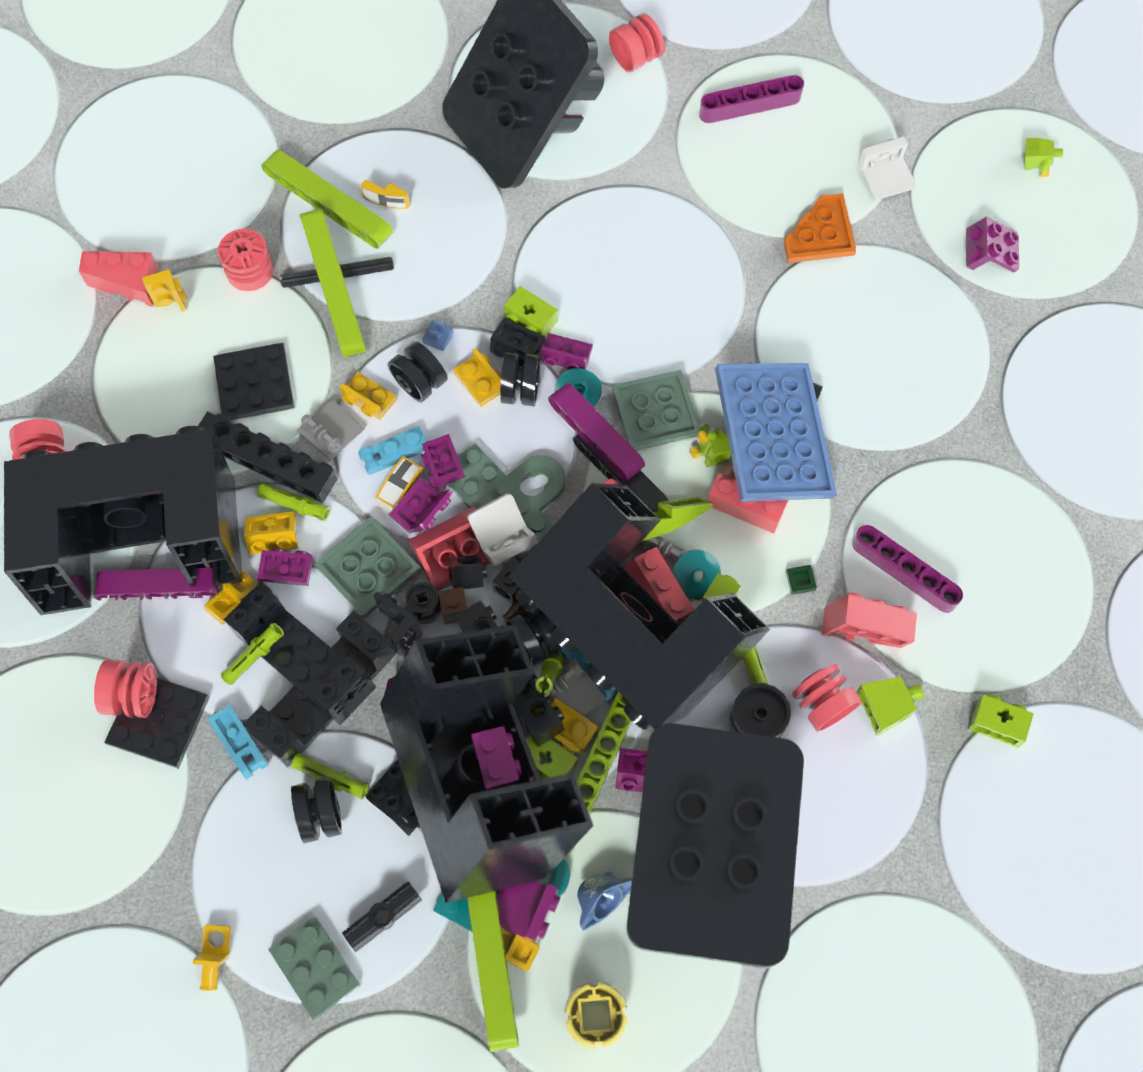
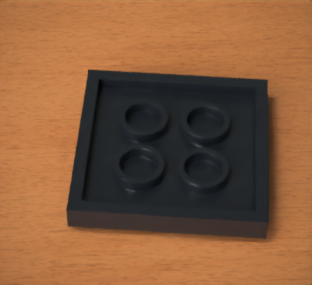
[213,342,295,421]
[104,678,210,769]

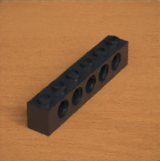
[198,411,337,504]
[454,600,565,747]

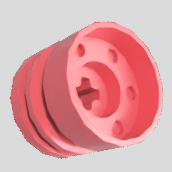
[608,13,665,73]
[218,228,274,291]
[9,419,66,460]
[94,659,157,718]
[791,664,863,732]

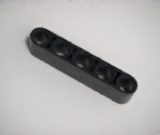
[572,434,669,512]

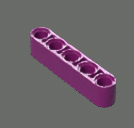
[699,75,805,123]
[548,383,646,481]
[852,525,963,613]
[94,568,218,601]

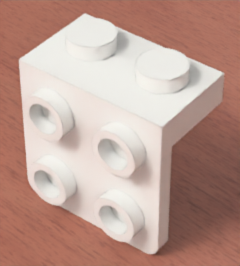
[858,137,916,200]
[467,493,538,567]

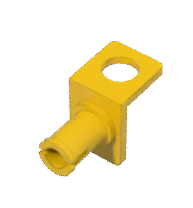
[192,924,232,991]

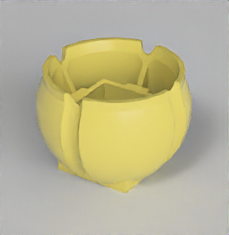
[564,982,628,1049]

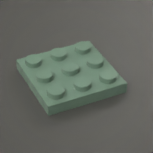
[612,370,700,451]
[315,516,421,619]

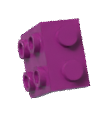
[966,216,1020,273]
[388,477,453,534]
[471,726,522,790]
[497,881,561,943]

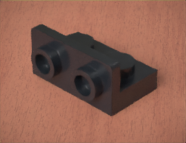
[490,318,546,367]

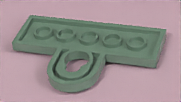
[447,443,565,563]

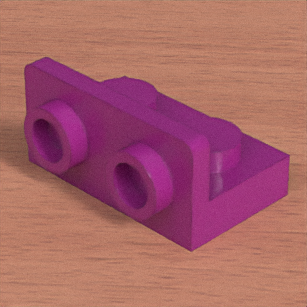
[540,333,593,370]
[420,434,465,492]
[257,548,315,586]
[615,748,647,792]

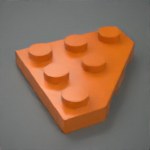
[783,193,857,263]

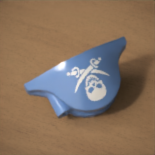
[577,871,632,931]

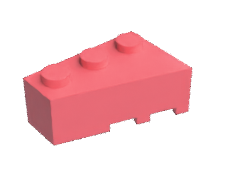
[79,251,159,307]
[821,593,917,648]

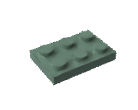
[268,916,361,1020]

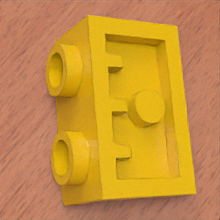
[142,269,188,312]
[453,348,501,407]
[339,372,397,420]
[244,511,298,555]
[551,698,600,754]

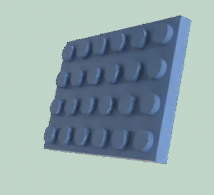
[715,363,837,502]

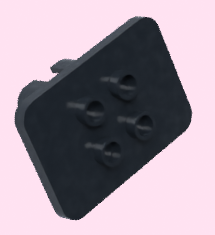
[442,0,604,188]
[626,723,804,968]

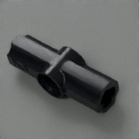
[342,881,423,953]

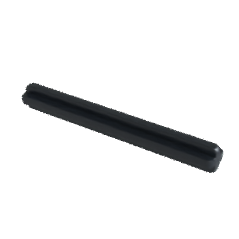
[280,257,394,288]

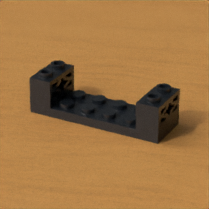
[223,583,376,725]
[242,610,396,768]

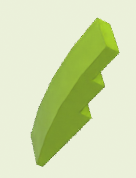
[643,496,713,541]

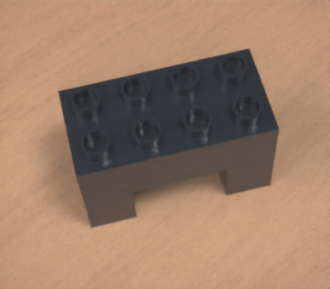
[4,426,243,616]
[509,483,770,730]
[380,625,594,903]

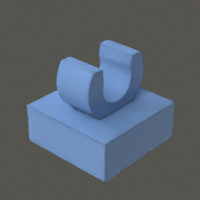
[422,320,454,351]

